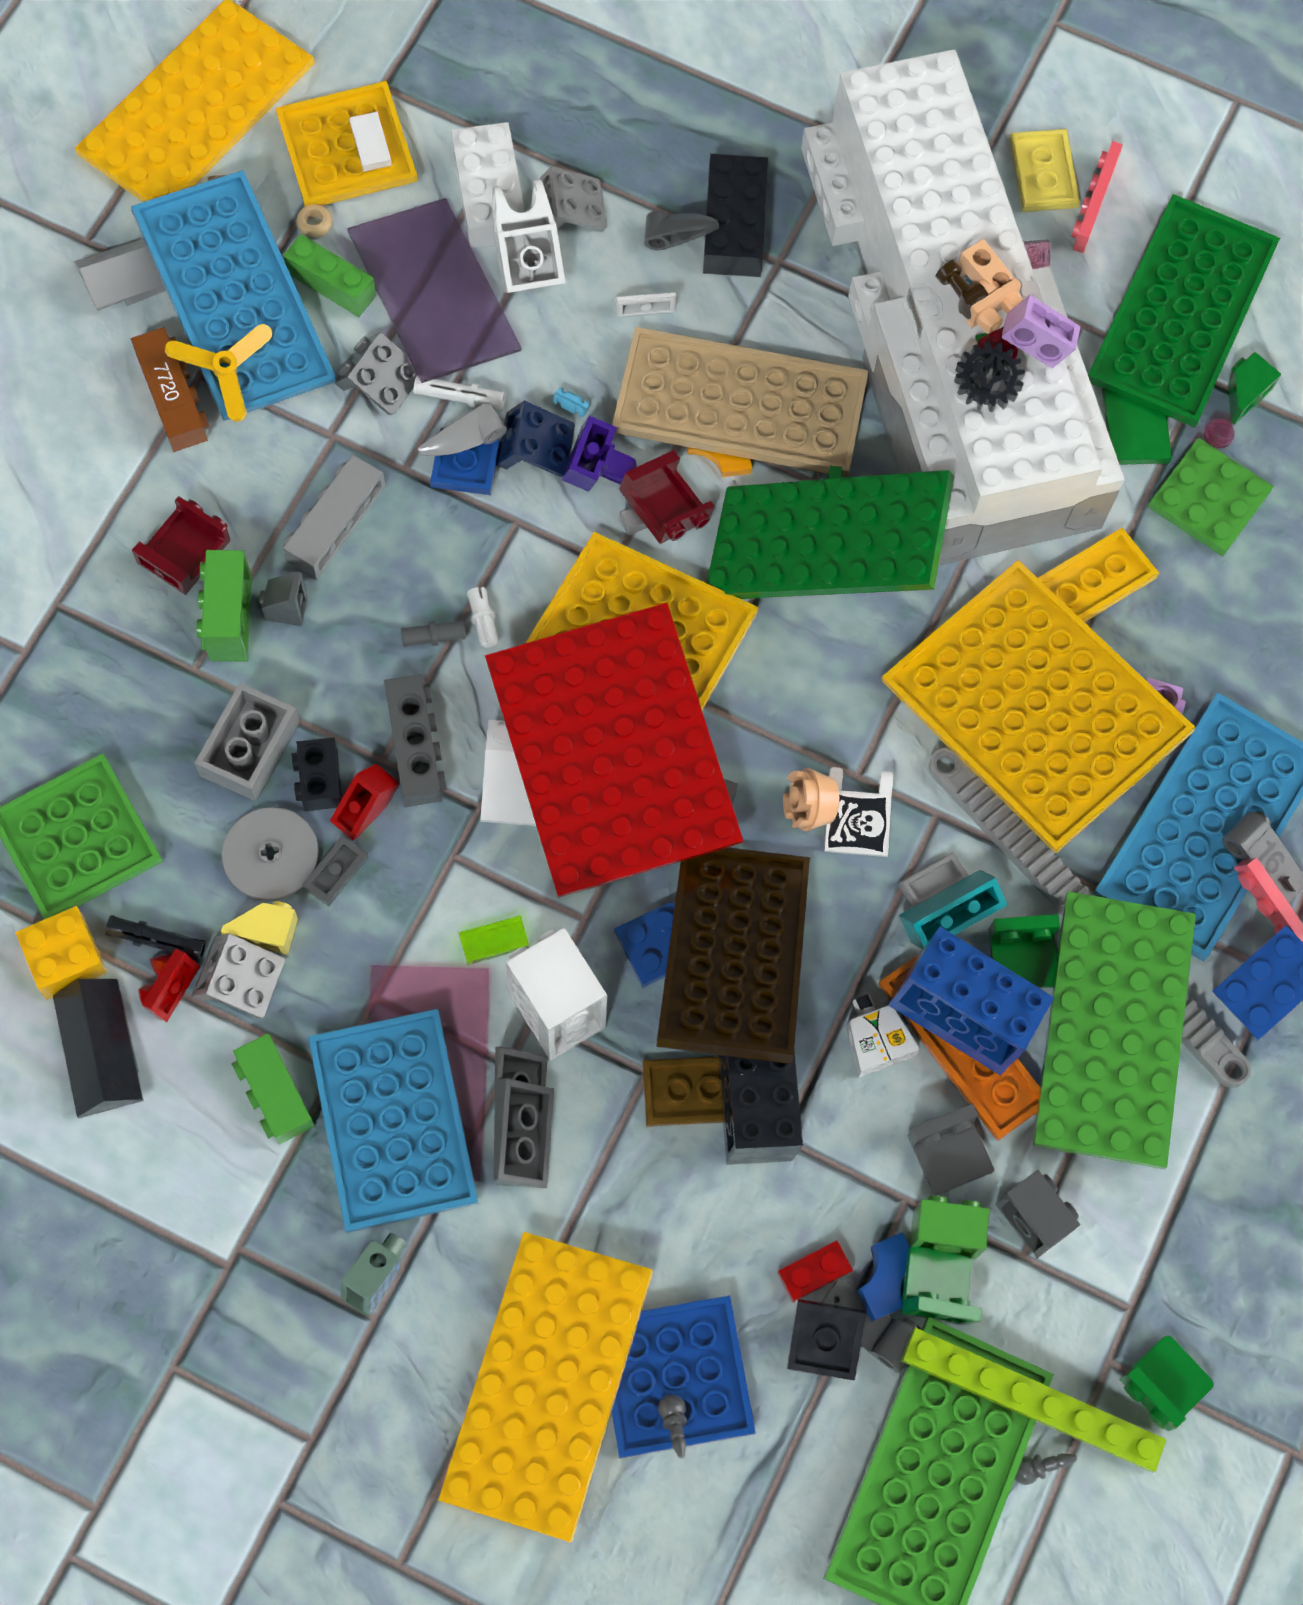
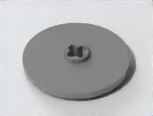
[222,808,319,901]

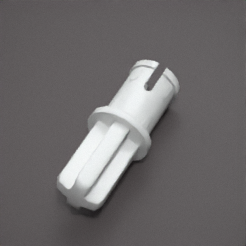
[467,587,499,648]

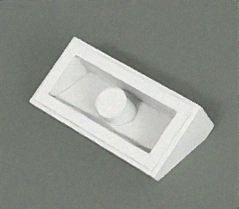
[615,292,676,317]

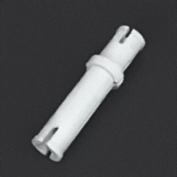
[414,375,505,411]

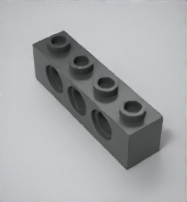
[384,674,447,807]

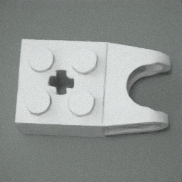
[492,179,566,293]

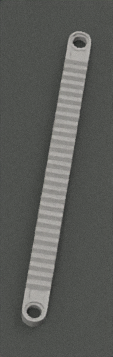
[928,748,1251,1088]

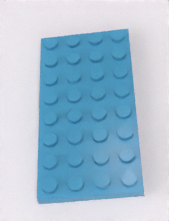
[131,170,336,421]
[1093,692,1303,962]

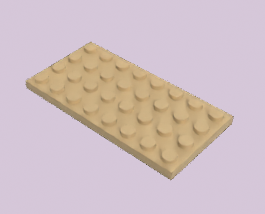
[612,327,869,477]

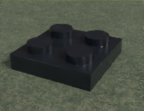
[787,1299,866,1381]

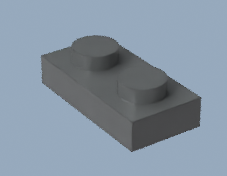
[302,836,369,906]

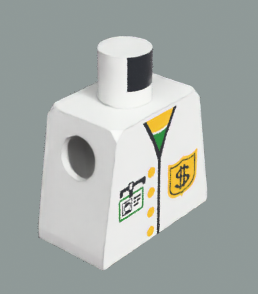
[846,994,920,1078]

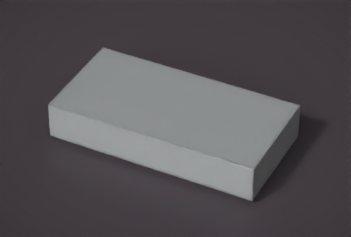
[898,852,969,907]

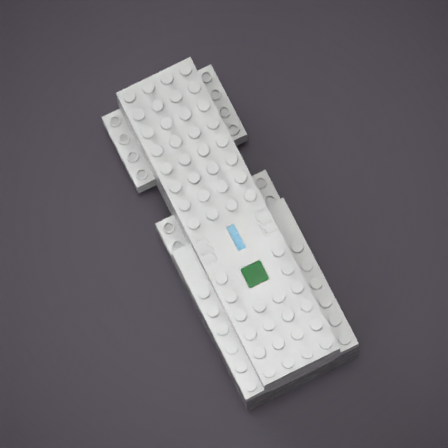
[801,49,1125,566]

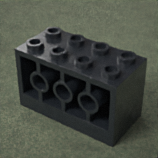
[718,1051,803,1165]

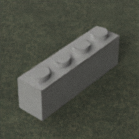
[283,455,385,579]

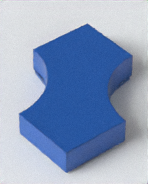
[857,1232,910,1322]

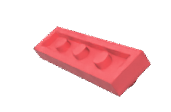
[1071,141,1123,253]

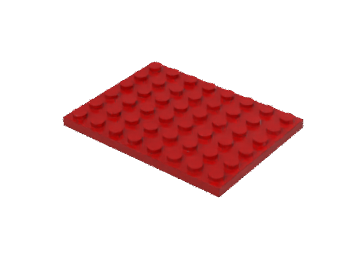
[485,602,744,898]

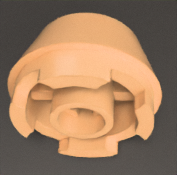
[783,768,839,831]

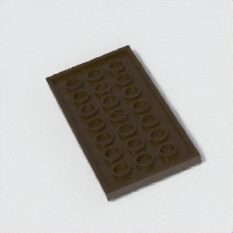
[656,847,810,1064]

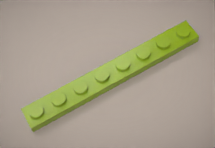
[900,1328,1167,1472]

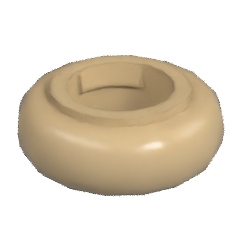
[296,204,333,238]

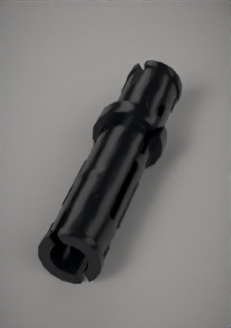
[105,915,206,961]

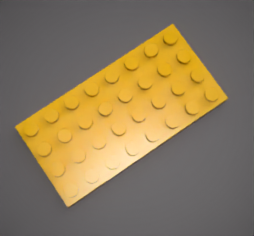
[75,0,315,202]
[438,1232,654,1543]

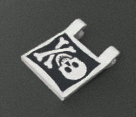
[824,767,893,857]

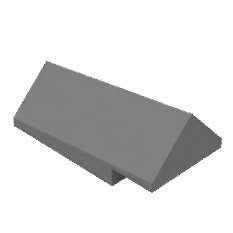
[74,239,166,311]

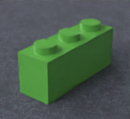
[283,234,376,317]
[231,1033,315,1145]

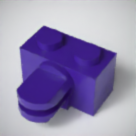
[561,415,637,492]

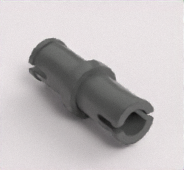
[401,620,466,647]

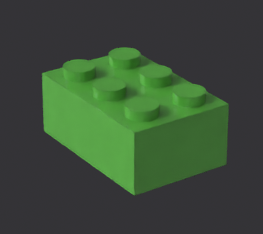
[196,550,252,662]

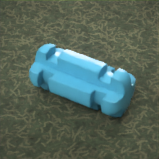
[553,387,589,417]

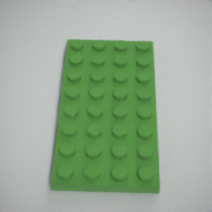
[1033,891,1196,1170]
[823,1317,1054,1605]

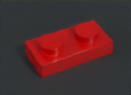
[777,1240,853,1303]

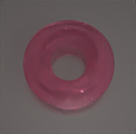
[1204,419,1235,448]

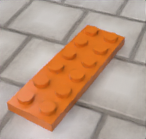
[878,955,1040,1142]

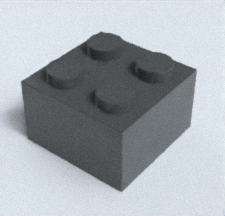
[996,1170,1081,1259]

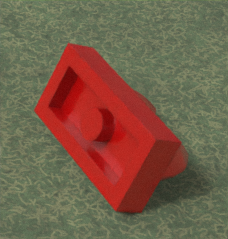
[138,949,200,1022]

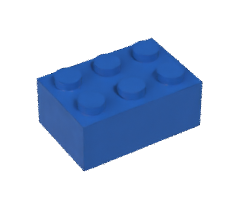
[1212,925,1303,1040]

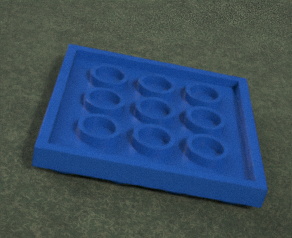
[611,1295,756,1459]

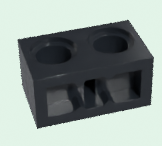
[292,737,342,811]

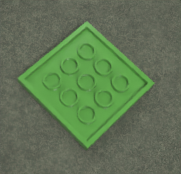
[0,753,163,919]

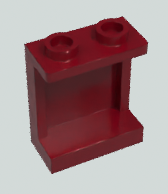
[619,450,715,544]
[132,496,231,595]

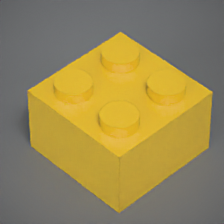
[15,906,108,1000]

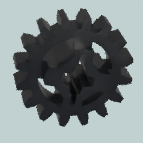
[954,341,1025,412]

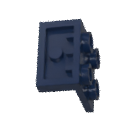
[496,400,575,477]

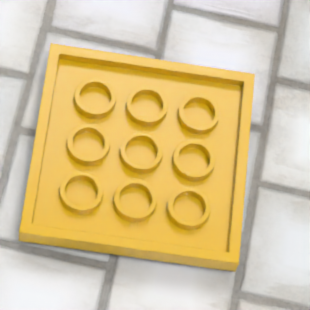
[275,81,418,207]

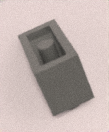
[258,572,308,626]

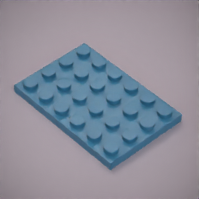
[308,1009,479,1233]

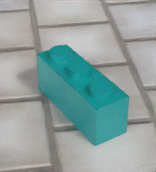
[899,870,1008,949]

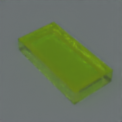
[458,915,529,965]

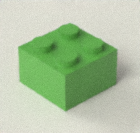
[910,1195,990,1260]

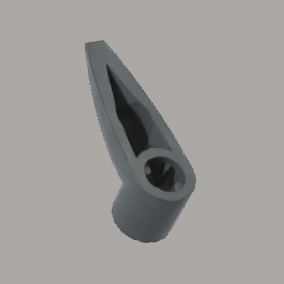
[644,211,719,251]

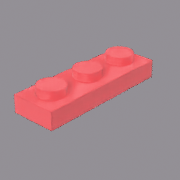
[1234,858,1303,942]

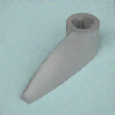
[417,403,507,456]

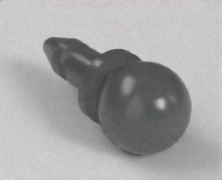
[658,1394,687,1458]
[1015,1453,1077,1485]

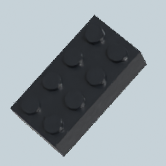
[703,154,768,277]

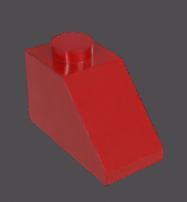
[330,764,400,840]

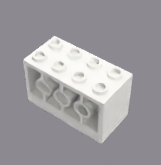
[506,928,607,1061]

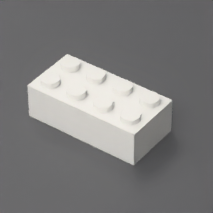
[451,122,525,248]

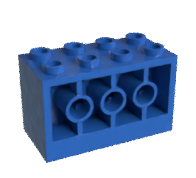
[888,926,1054,1076]

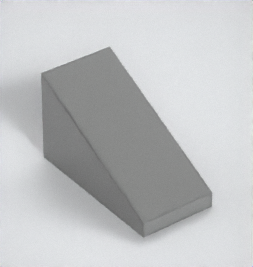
[620,509,647,536]

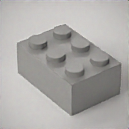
[194,682,300,801]

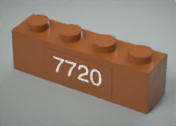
[130,327,210,453]

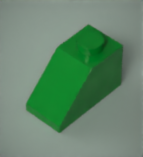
[1228,352,1282,425]

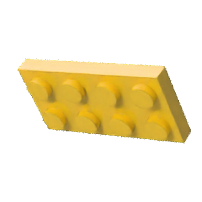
[1038,527,1159,622]

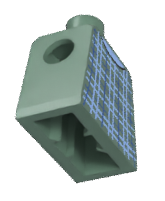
[341,1233,406,1318]

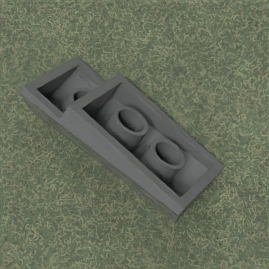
[494,1046,554,1188]

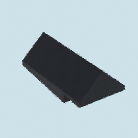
[53,979,144,1119]

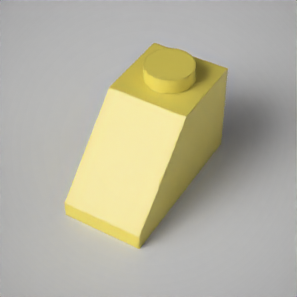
[221,901,298,955]

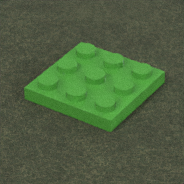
[1148,437,1274,557]

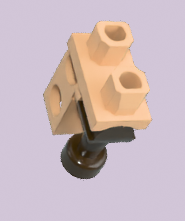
[935,239,1023,334]

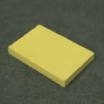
[1009,129,1080,212]

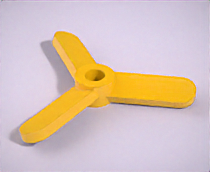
[165,324,272,422]

